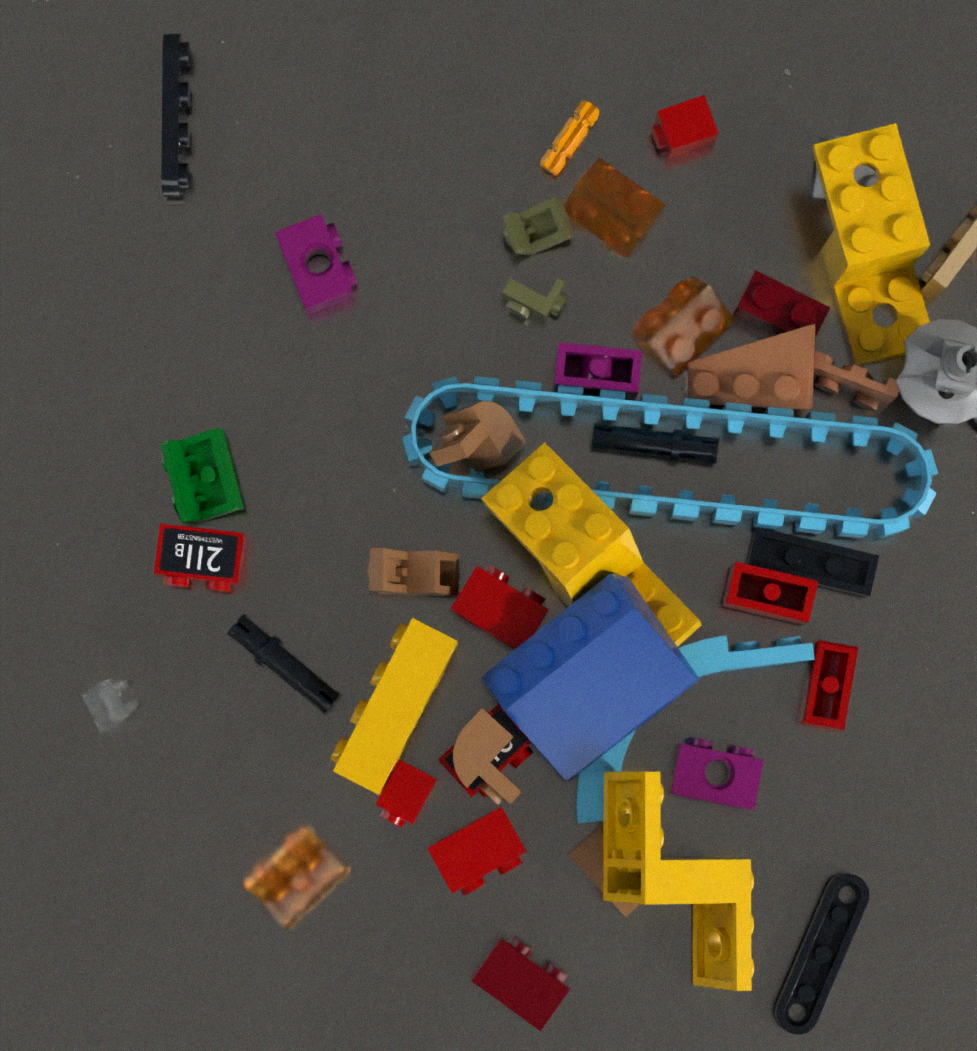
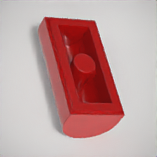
[802,640,859,731]

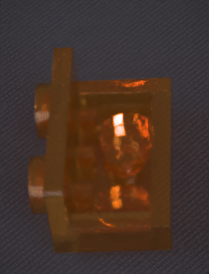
[564,157,666,256]
[632,277,735,376]
[243,826,349,930]

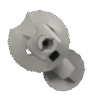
[895,319,977,429]

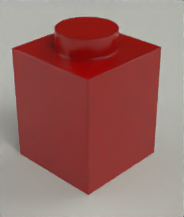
[651,95,718,159]
[375,759,437,828]

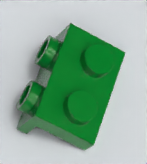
[161,428,244,523]

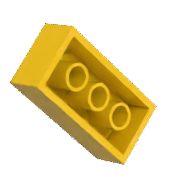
[330,618,458,795]

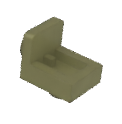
[502,197,574,255]
[501,277,568,323]

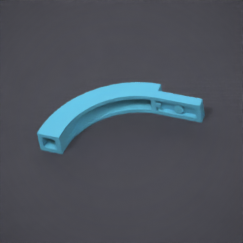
[575,635,815,824]

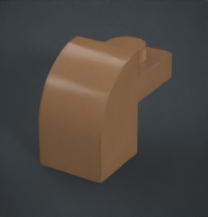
[429,401,526,472]
[367,548,459,596]
[453,708,522,805]

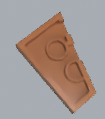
[687,324,815,410]
[814,350,899,411]

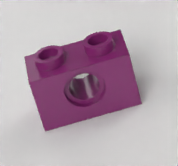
[275,214,358,316]
[553,342,643,399]
[668,737,764,810]

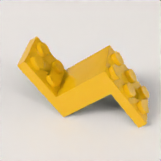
[812,123,931,366]
[481,442,702,647]
[603,772,754,991]

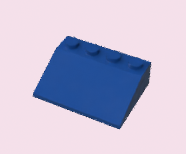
[481,573,700,781]

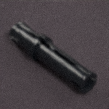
[591,423,719,465]
[227,614,341,715]

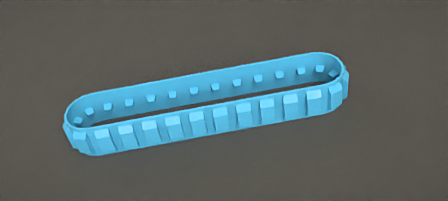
[402,376,938,538]

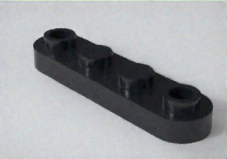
[161,34,191,197]
[775,873,870,1035]

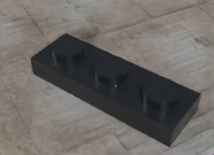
[747,527,879,597]

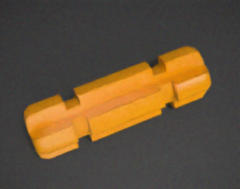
[540,100,600,176]

